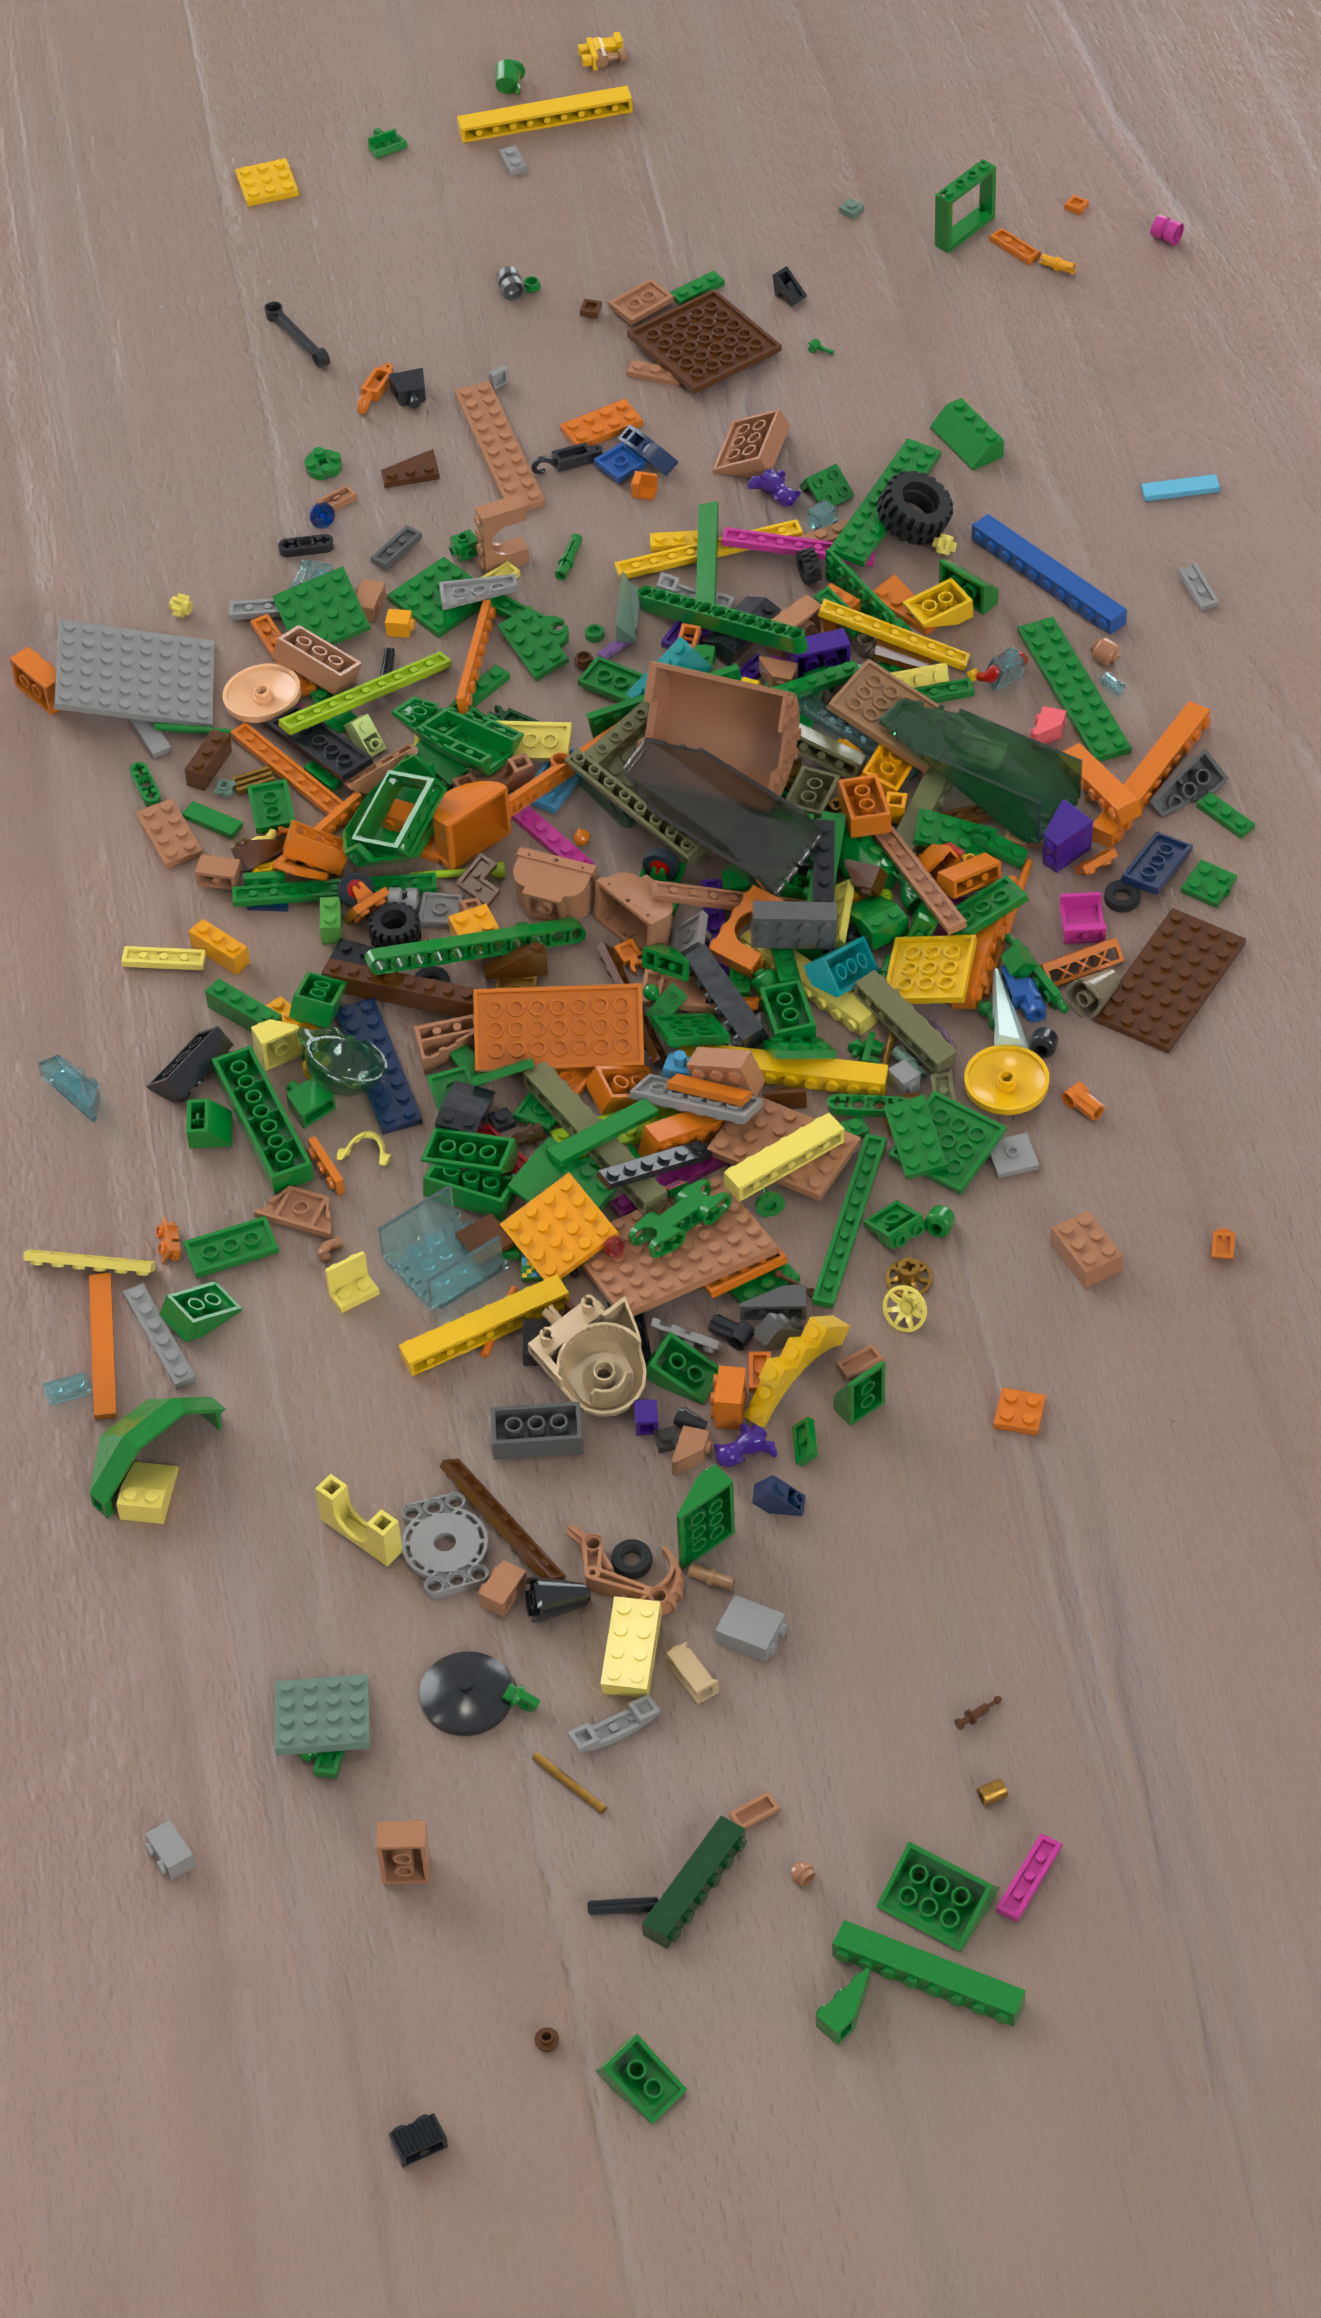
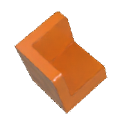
[631,471,658,500]

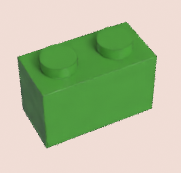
[320,896,343,944]

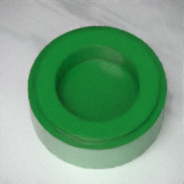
[585,624,604,643]

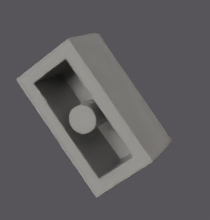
[144,1820,196,1880]

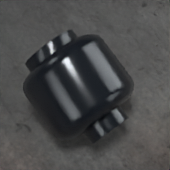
[1029,1027,1058,1058]

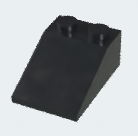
[435,1080,496,1134]

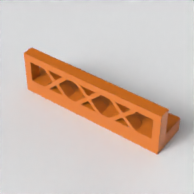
[1039,937,1125,986]

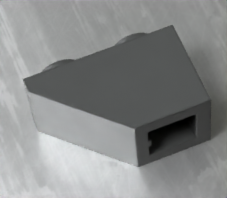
[754,1313,804,1350]

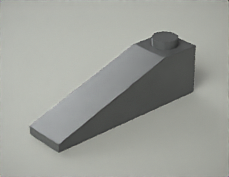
[1149,748,1229,817]

